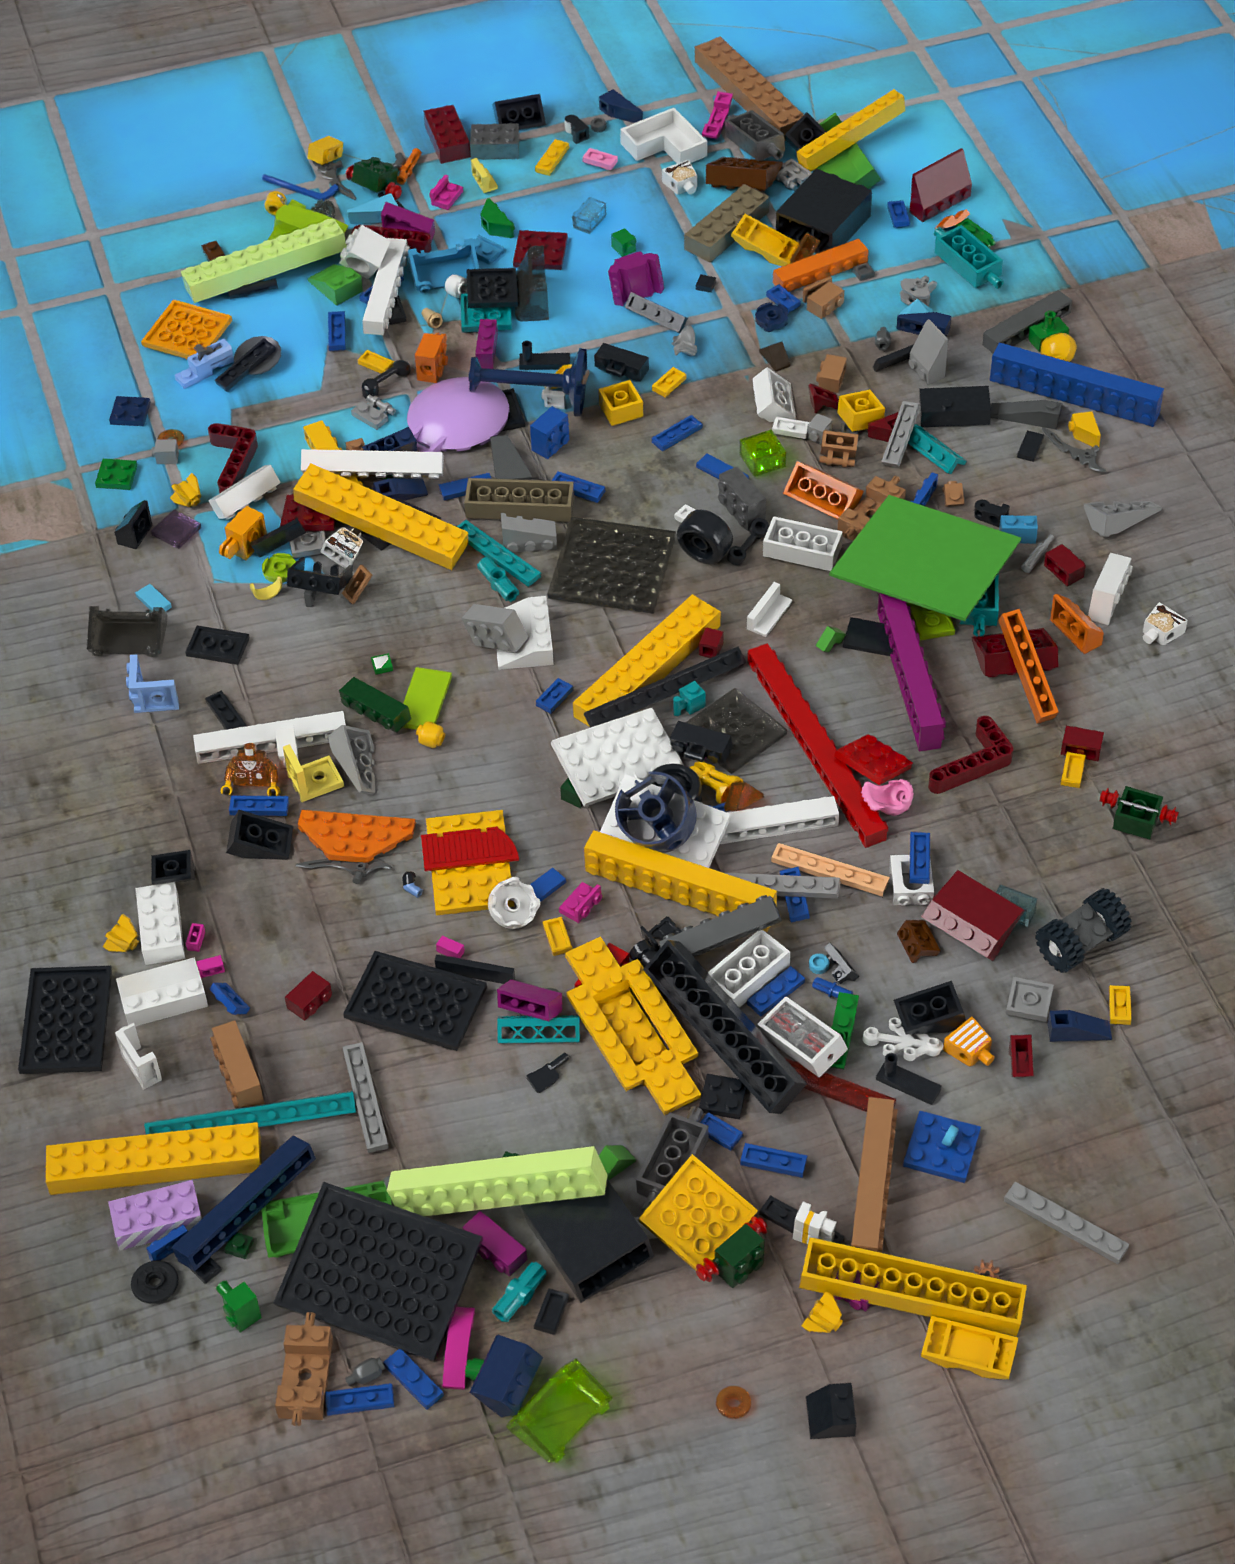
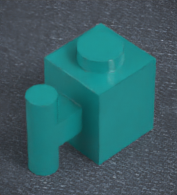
[673,681,706,716]

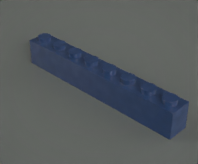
[171,1135,316,1271]

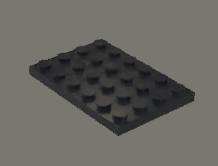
[343,951,487,1051]
[18,965,112,1074]

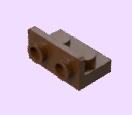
[897,920,941,963]

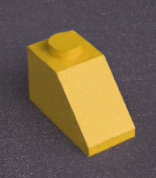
[1068,411,1101,447]

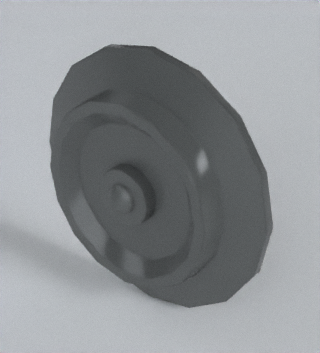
[234,336,281,375]

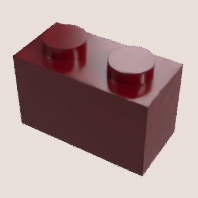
[1044,544,1086,587]
[1060,725,1104,761]
[285,971,332,1021]

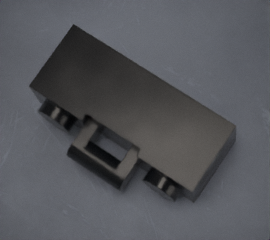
[594,343,649,381]
[669,721,733,763]

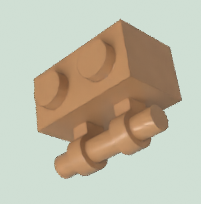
[819,430,858,468]

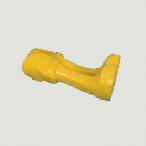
[689,761,743,804]

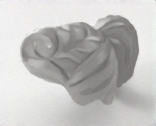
[671,325,697,356]

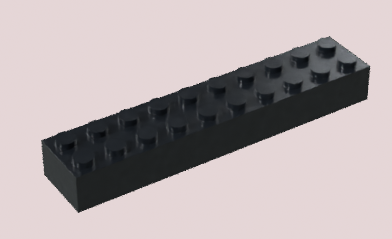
[643,940,807,1114]

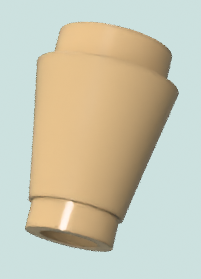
[421,308,443,328]

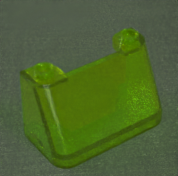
[505,1358,613,1463]

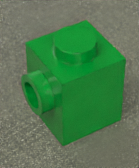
[611,228,637,257]

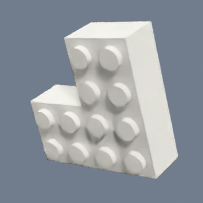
[620,108,707,164]

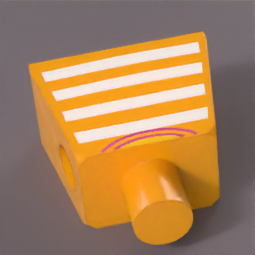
[943,1016,995,1066]

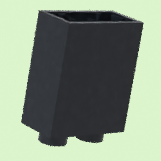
[776,169,872,254]
[521,1179,654,1303]

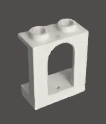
[889,855,934,906]
[115,1023,162,1090]

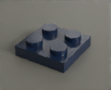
[109,396,151,426]

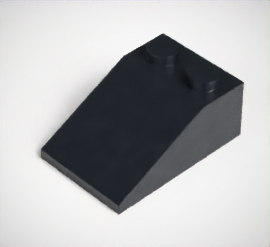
[226,810,293,860]
[894,981,966,1034]

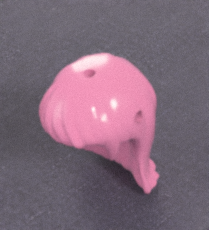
[861,779,914,816]

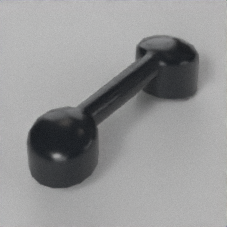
[361,360,410,398]
[727,518,769,566]

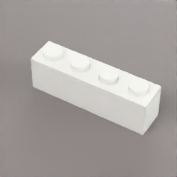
[209,465,281,520]

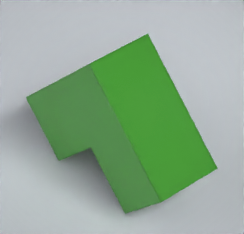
[815,626,846,653]

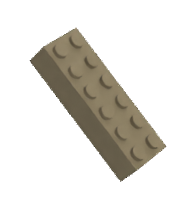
[684,184,770,263]
[464,478,574,522]

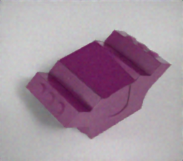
[608,251,664,306]

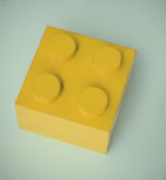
[598,380,643,426]
[837,390,885,432]

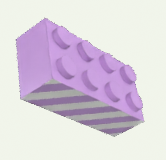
[108,1180,202,1250]

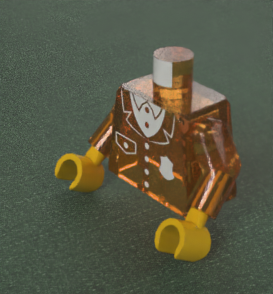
[221,743,281,796]

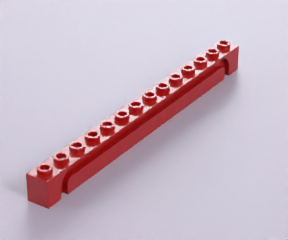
[747,643,889,848]

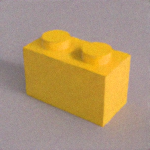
[308,136,343,165]

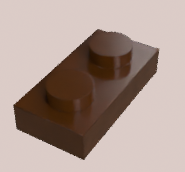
[201,240,225,261]

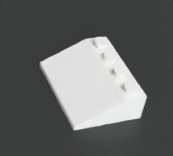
[496,596,554,670]
[116,957,208,1026]

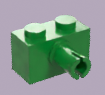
[1028,310,1069,352]
[216,1281,262,1333]

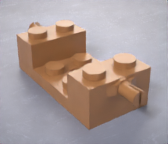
[837,475,906,541]
[275,1312,333,1426]

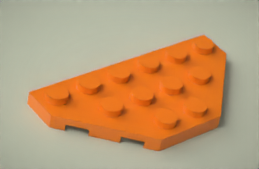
[298,810,416,863]

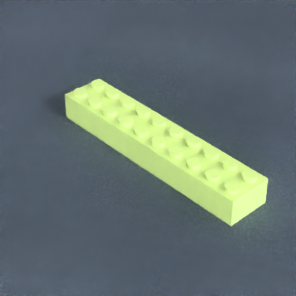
[180,218,347,303]
[387,1146,608,1216]

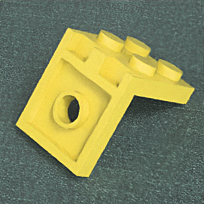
[283,744,344,802]

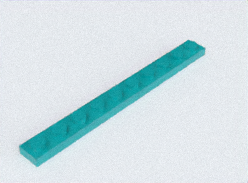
[144,1091,356,1134]

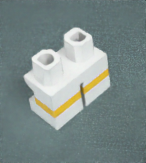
[793,1202,836,1244]

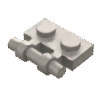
[775,158,812,191]
[351,395,396,430]

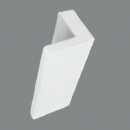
[747,582,792,637]

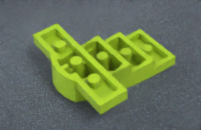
[268,199,349,240]

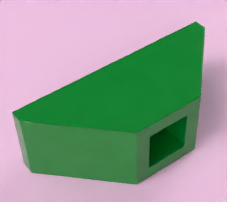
[480,198,515,238]

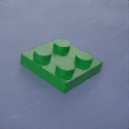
[95,459,138,490]

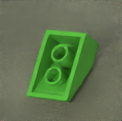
[307,264,363,306]

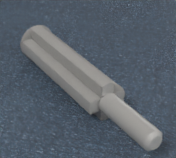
[1021,534,1054,573]

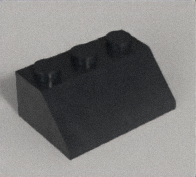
[492,94,546,130]

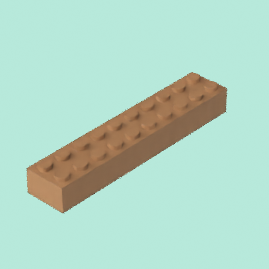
[695,36,804,141]

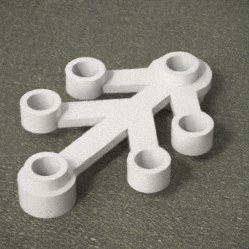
[863,1017,943,1061]

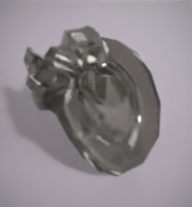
[311,199,335,218]

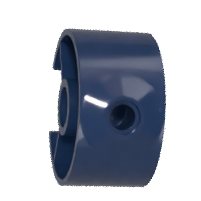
[615,771,697,853]

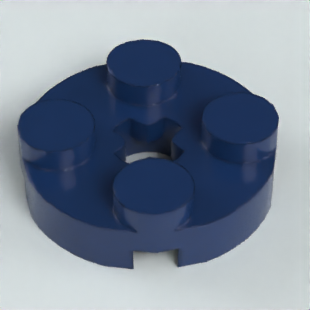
[755,302,788,332]

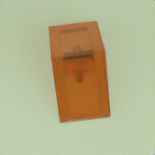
[789,233,820,263]
[724,782,764,811]

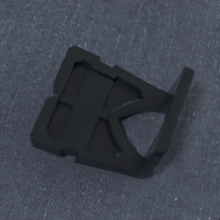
[640,916,682,951]

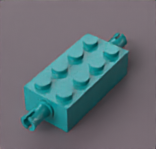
[933,225,1004,289]
[960,573,999,637]

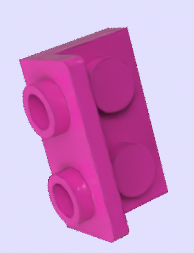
[429,174,463,210]
[559,882,602,923]

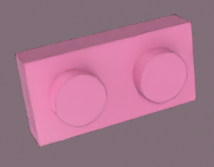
[582,148,618,171]

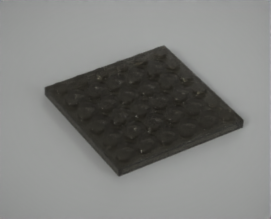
[547,517,676,614]

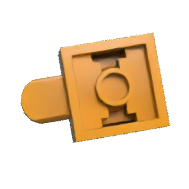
[219,506,267,560]

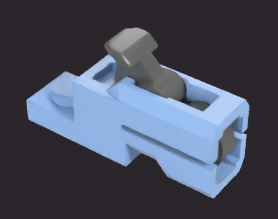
[175,339,234,389]

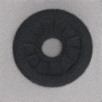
[131,1260,179,1303]

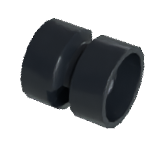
[629,939,658,967]

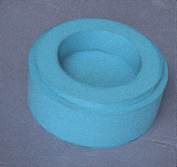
[809,954,829,974]
[942,1125,959,1147]

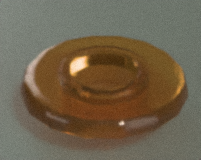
[157,429,184,447]
[716,1386,751,1419]

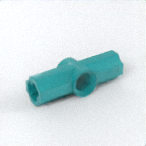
[477,557,519,602]
[492,1262,547,1322]

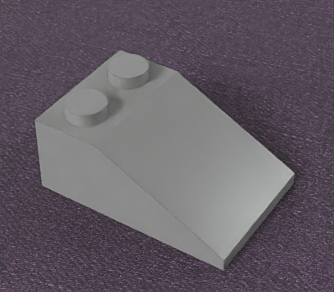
[909,319,948,384]

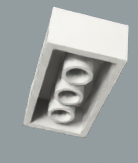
[763,516,843,571]
[135,882,185,965]
[708,930,790,1008]

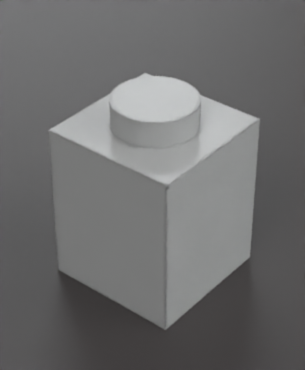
[807,413,832,444]
[152,439,179,464]

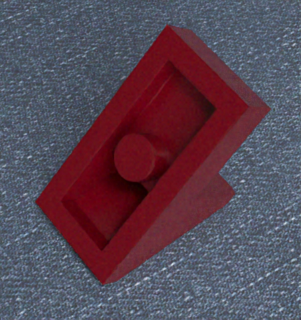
[808,383,839,413]
[868,412,899,442]
[1008,1034,1034,1077]

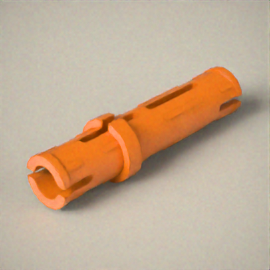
[396,148,422,185]

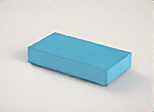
[135,584,172,616]

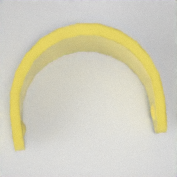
[250,576,282,600]

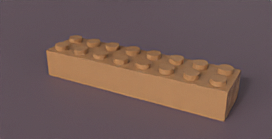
[851,1097,898,1253]

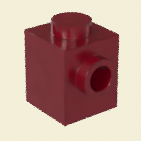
[699,627,724,658]

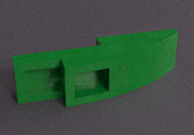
[831,992,859,1070]

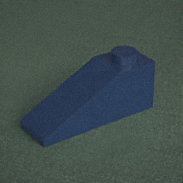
[896,312,952,337]

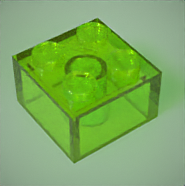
[740,429,786,477]

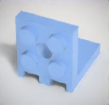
[126,654,179,713]

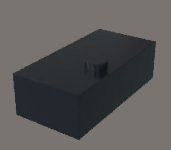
[919,386,991,428]

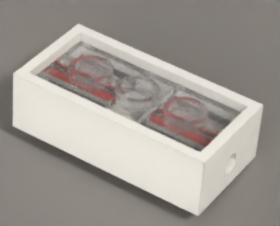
[757,996,848,1077]

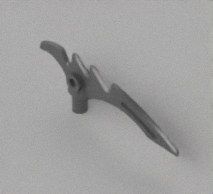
[312,161,357,200]
[1042,427,1106,472]
[295,859,392,884]

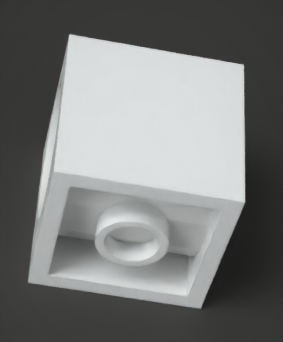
[339,225,390,279]

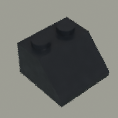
[784,112,826,151]
[114,500,153,549]
[151,850,195,885]
[806,1383,856,1439]

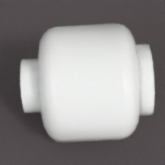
[445,275,467,298]

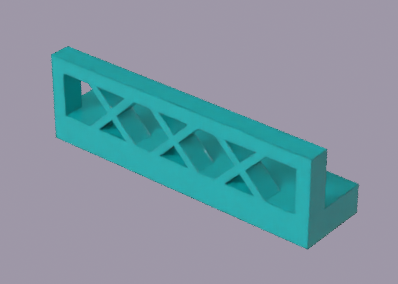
[908,424,967,474]
[497,1015,580,1043]

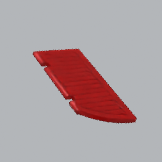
[421,826,519,871]

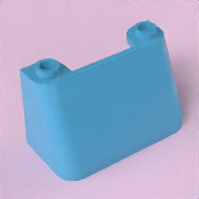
[408,238,479,293]

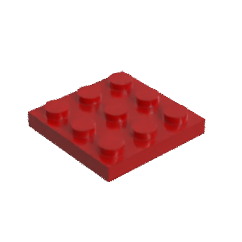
[834,734,913,785]

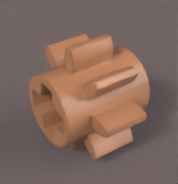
[974,1259,1000,1279]

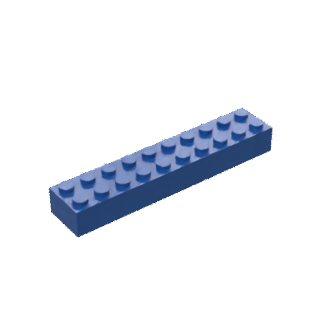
[990,342,1164,427]

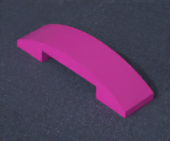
[702,91,733,139]
[442,1307,475,1390]

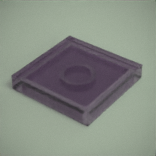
[151,510,202,549]

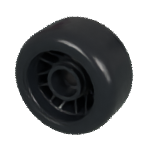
[676,509,733,564]
[646,763,702,803]

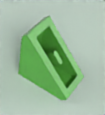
[599,1145,636,1181]

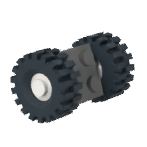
[1035,888,1132,973]

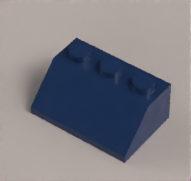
[469,1335,543,1417]

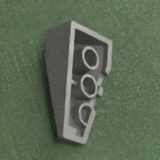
[991,400,1063,430]

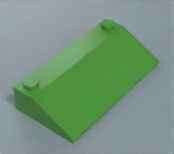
[816,113,882,189]
[262,1181,392,1258]

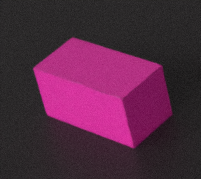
[186,923,205,952]
[436,935,464,958]
[196,955,225,978]

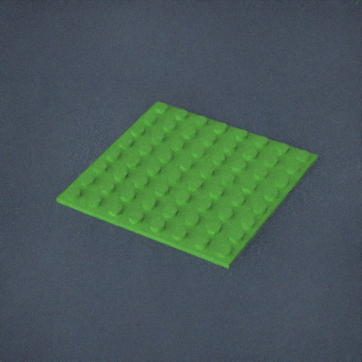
[829,495,1021,621]

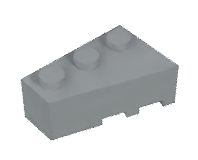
[501,513,557,553]

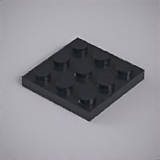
[466,268,518,308]

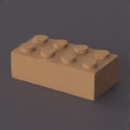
[210,1020,264,1109]

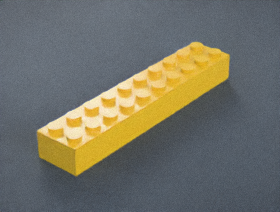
[293,463,468,570]
[573,594,721,727]
[584,830,777,932]
[46,1122,262,1195]
[799,1237,1027,1336]

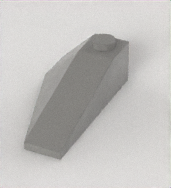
[1084,501,1162,537]
[328,725,375,795]

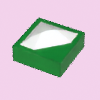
[371,653,393,675]

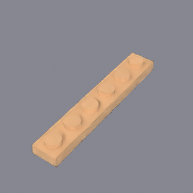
[771,843,890,897]

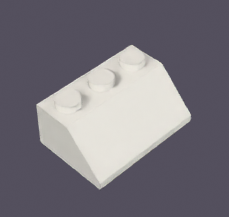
[753,367,796,422]

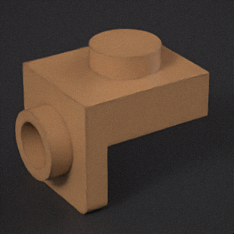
[942,481,964,507]

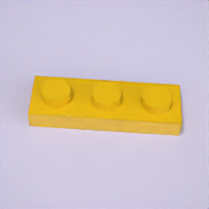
[535,139,569,176]

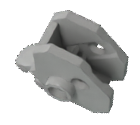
[900,276,937,307]

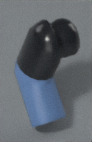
[402,871,423,898]

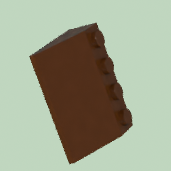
[706,156,783,191]

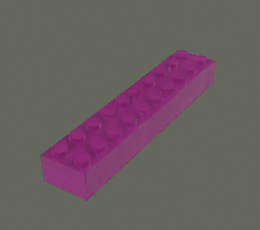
[877,593,946,752]

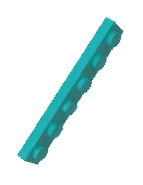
[456,520,541,587]

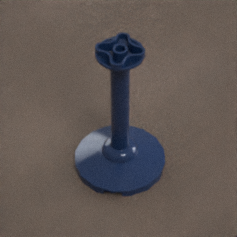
[468,348,587,417]

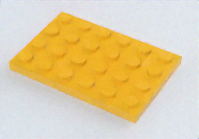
[426,810,515,916]

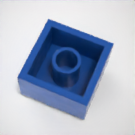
[530,406,570,459]

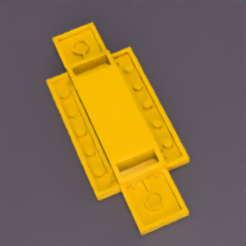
[565,936,701,1116]

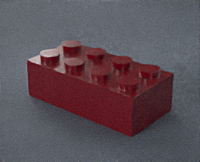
[423,105,471,164]

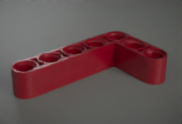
[351,225,432,253]
[208,423,258,494]
[928,715,1013,794]

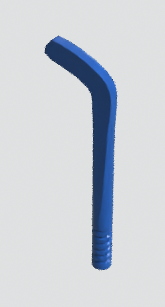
[262,174,339,201]

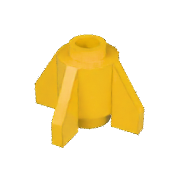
[170,473,201,507]
[103,914,139,952]
[801,1291,843,1333]

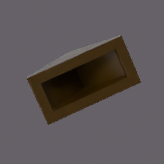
[759,341,790,372]

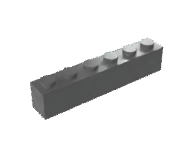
[982,290,1072,353]
[659,895,782,957]

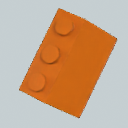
[1050,594,1104,654]

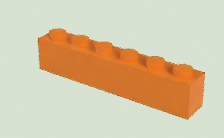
[773,238,869,292]
[998,609,1059,724]

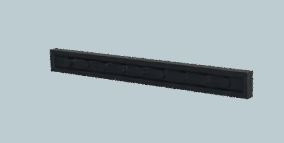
[584,646,747,728]

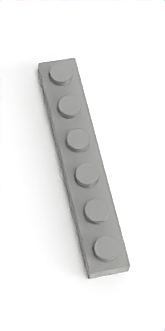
[725,873,841,898]
[342,1042,389,1153]
[1004,1182,1129,1264]

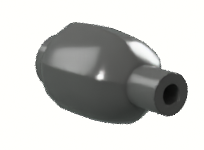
[875,327,891,351]
[345,1357,386,1386]

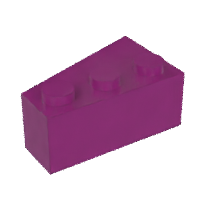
[381,202,435,242]

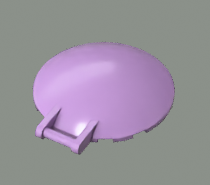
[407,377,509,452]

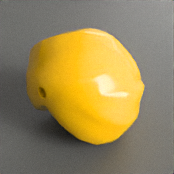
[1040,333,1076,362]

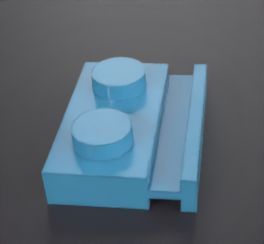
[473,235,504,265]

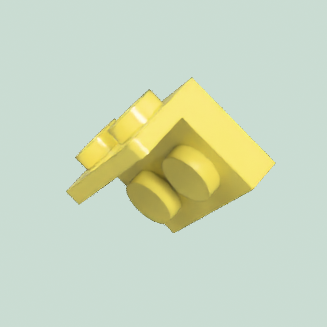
[471,158,498,193]

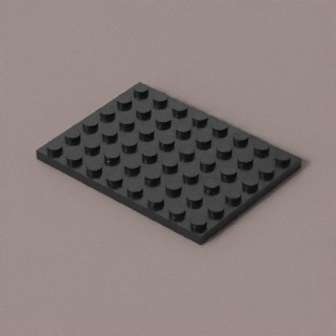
[273,1182,483,1362]

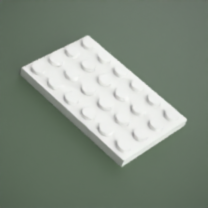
[551,708,684,807]
[600,774,731,868]

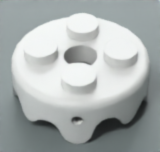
[488,877,540,929]

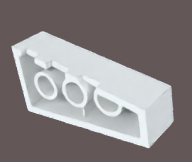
[1088,553,1133,625]

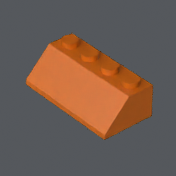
[783,461,864,519]

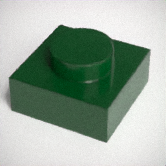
[225,1232,254,1259]

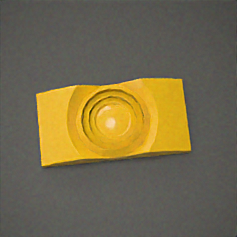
[731,214,802,266]
[921,1316,1018,1379]

